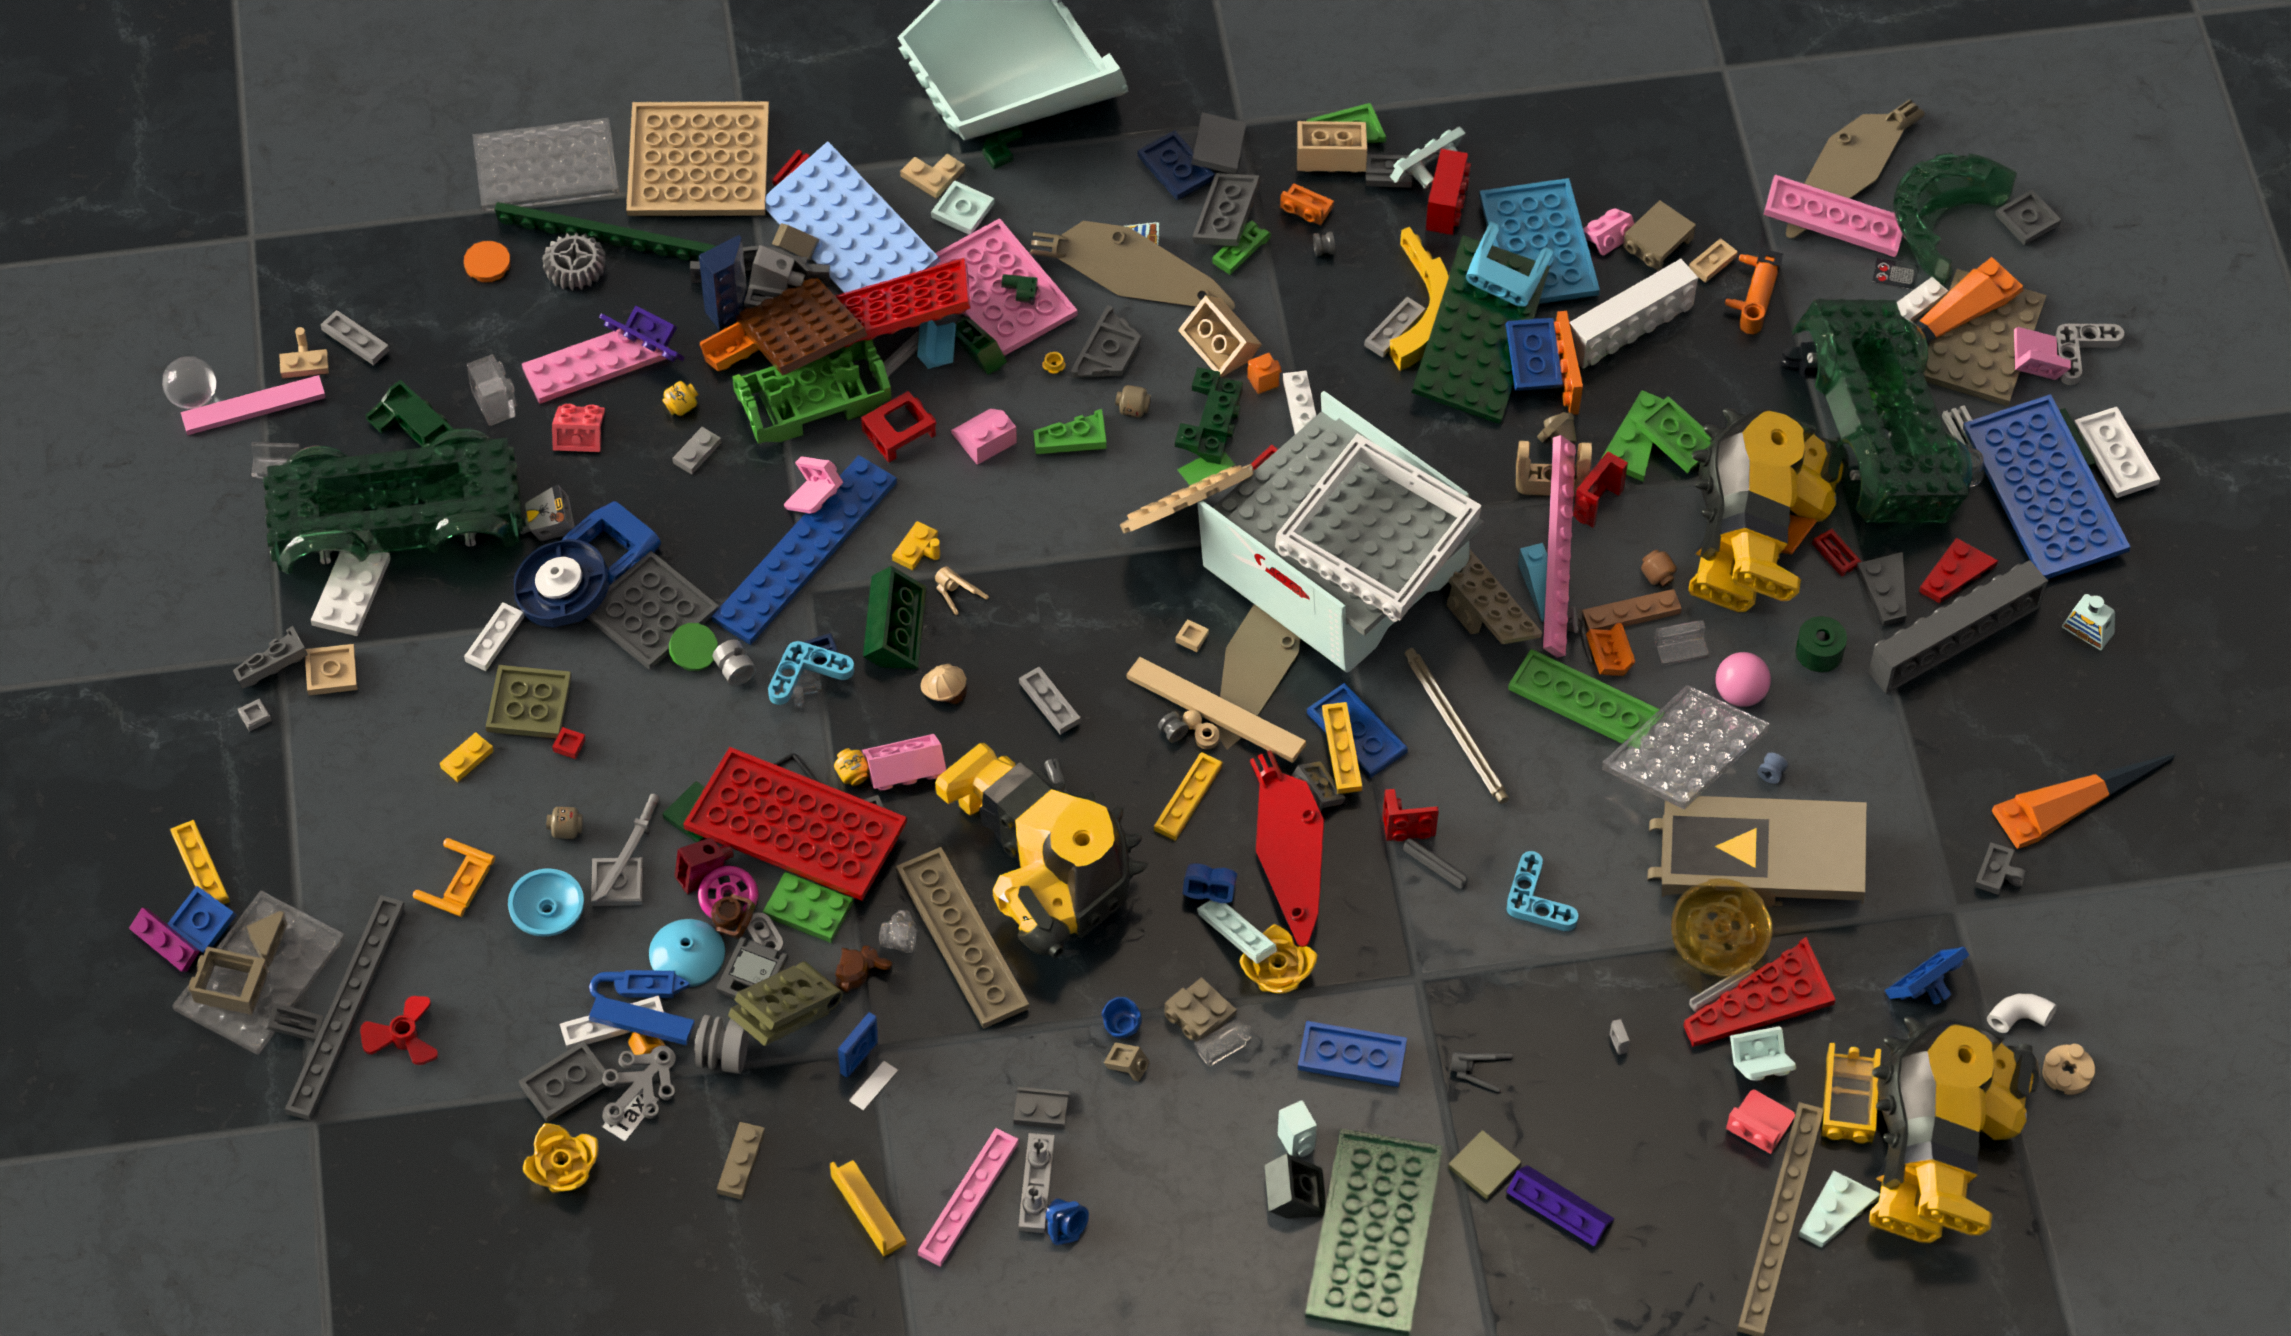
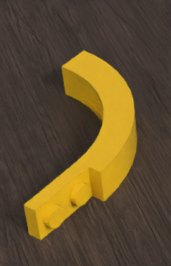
[1389,227,1448,371]

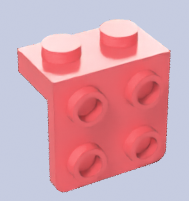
[1726,1090,1795,1154]

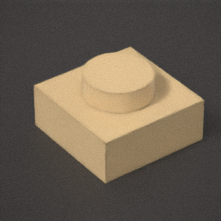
[1176,619,1209,652]

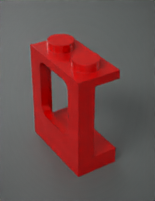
[861,391,937,463]
[1573,451,1628,528]

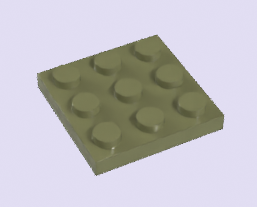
[486,665,572,738]

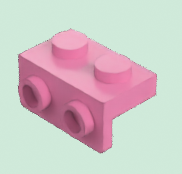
[1583,209,1634,256]

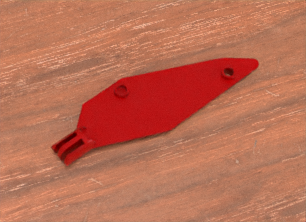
[1250,750,1324,947]

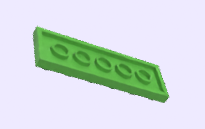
[1508,649,1662,751]

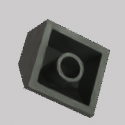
[1265,1154,1327,1219]

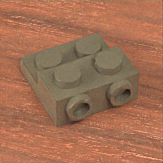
[1165,977,1237,1045]

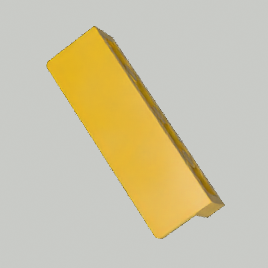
[830,1160,906,1256]

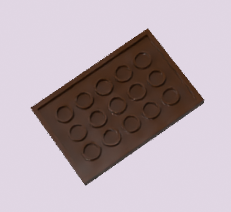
[736,278,867,376]

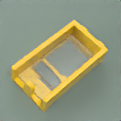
[1821,1043,1881,1143]

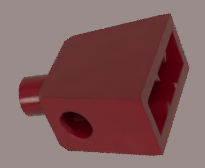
[674,838,734,895]

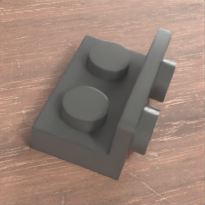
[1292,761,1346,812]

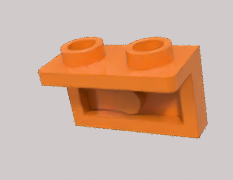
[1280,183,1334,226]
[700,322,758,371]
[1586,623,1635,676]

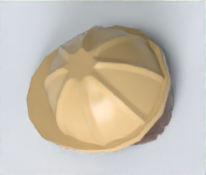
[920,664,967,704]

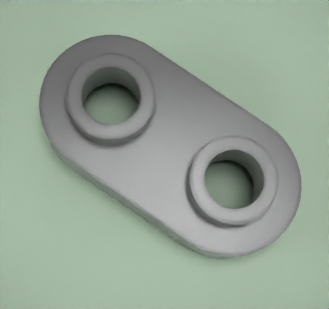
[747,913,784,956]

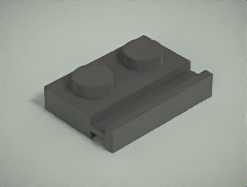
[1366,154,1412,188]
[1013,1087,1069,1129]

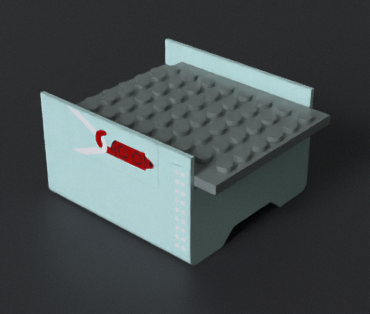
[1197,391,1484,672]

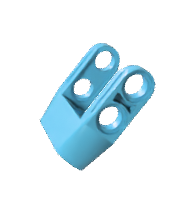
[1466,221,1554,307]

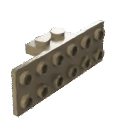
[1446,548,1542,644]

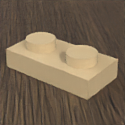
[1689,238,1738,283]

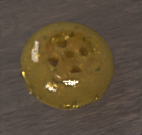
[1671,878,1773,977]

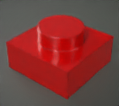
[552,727,586,759]

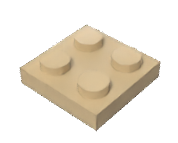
[305,644,358,696]

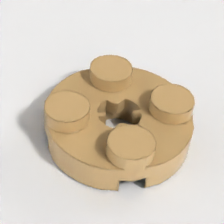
[2042,1044,2095,1095]

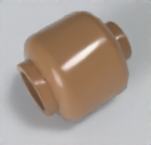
[1641,549,1677,587]

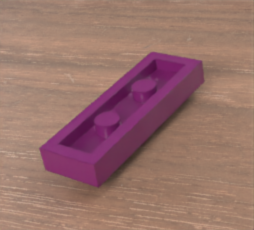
[129,908,200,972]

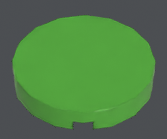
[669,623,718,671]

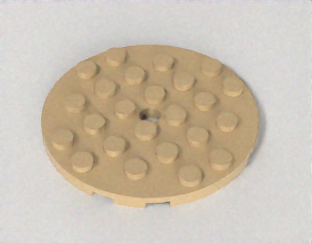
[1120,464,1254,533]

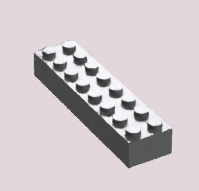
[1868,560,2048,694]

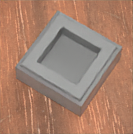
[237,699,272,732]
[1610,1019,1630,1055]

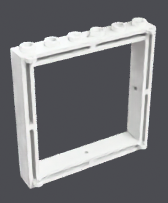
[1275,433,1482,622]

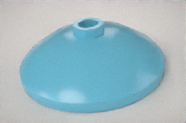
[508,868,584,937]
[649,919,725,987]

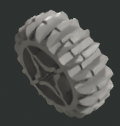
[543,232,606,291]

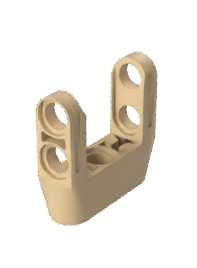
[1516,441,1592,496]

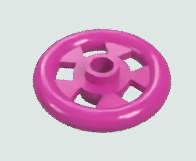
[698,866,758,919]

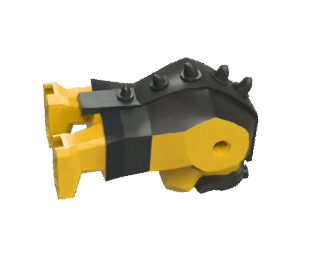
[1688,408,1849,612]
[935,743,1148,959]
[1869,1016,2039,1243]

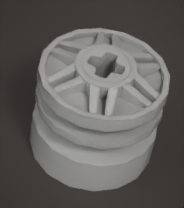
[694,1015,749,1074]

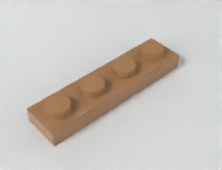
[1582,589,1682,631]

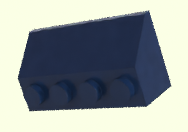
[699,235,747,331]

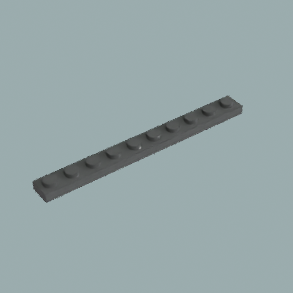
[285,895,405,1120]

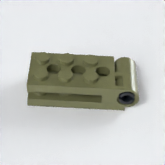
[728,961,843,1046]

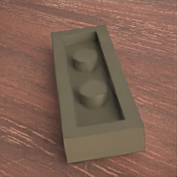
[717,1122,765,1200]

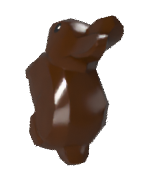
[835,946,892,993]

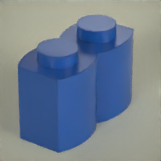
[1182,864,1238,903]

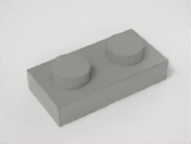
[673,427,721,474]

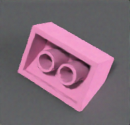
[862,734,946,790]

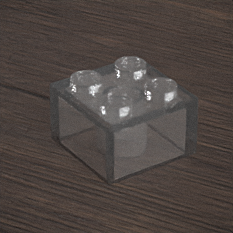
[467,354,517,426]

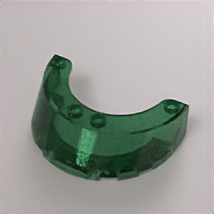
[1893,153,2017,286]

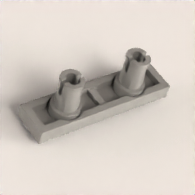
[1018,1133,1055,1233]

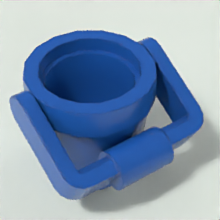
[1046,1199,1089,1245]

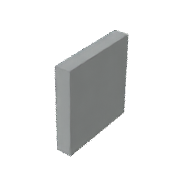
[591,857,643,906]

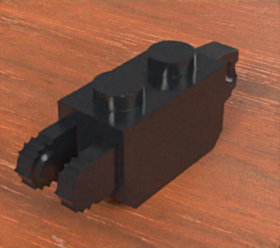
[1780,341,1855,379]

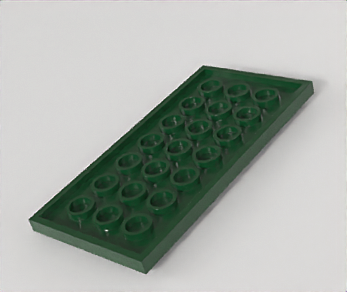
[1411,235,1550,424]

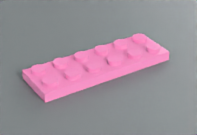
[1764,175,1907,257]
[522,329,668,404]

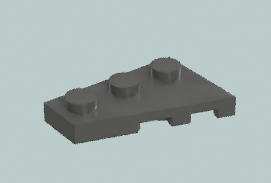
[1857,552,1907,626]
[233,625,308,689]

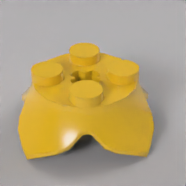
[1240,924,1317,994]
[523,1123,598,1193]

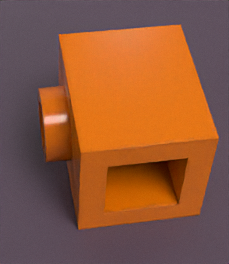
[1247,353,1281,394]

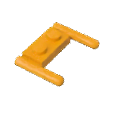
[413,838,495,917]

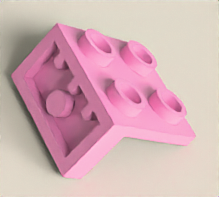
[2014,327,2071,380]

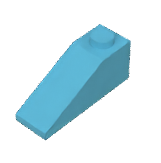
[1518,543,1548,622]

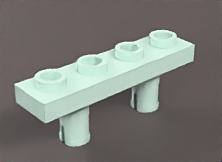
[1390,126,1465,189]

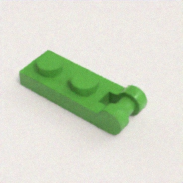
[1212,221,1271,275]

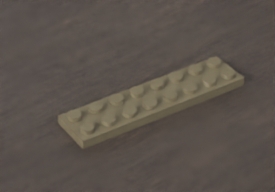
[896,847,1029,1029]

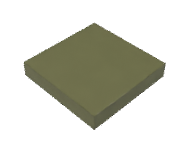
[1448,1130,1522,1199]

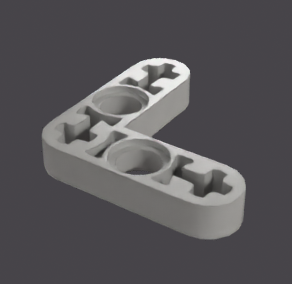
[2055,324,2124,385]

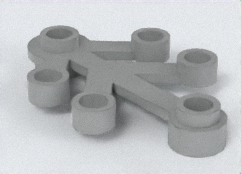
[602,1046,676,1126]

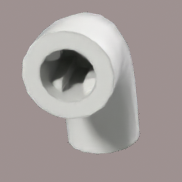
[1987,994,2057,1033]

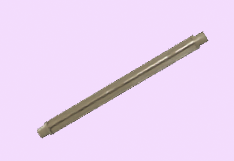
[1405,648,1509,804]

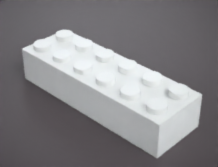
[1569,259,1698,369]

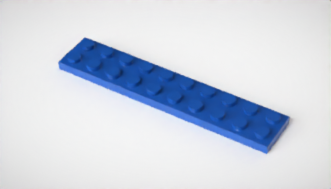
[712,455,897,645]

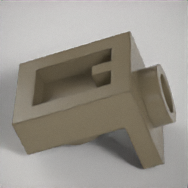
[1104,1043,1149,1081]

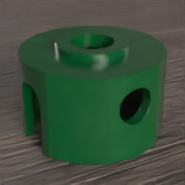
[1795,616,1847,673]

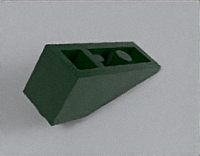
[955,316,1007,375]

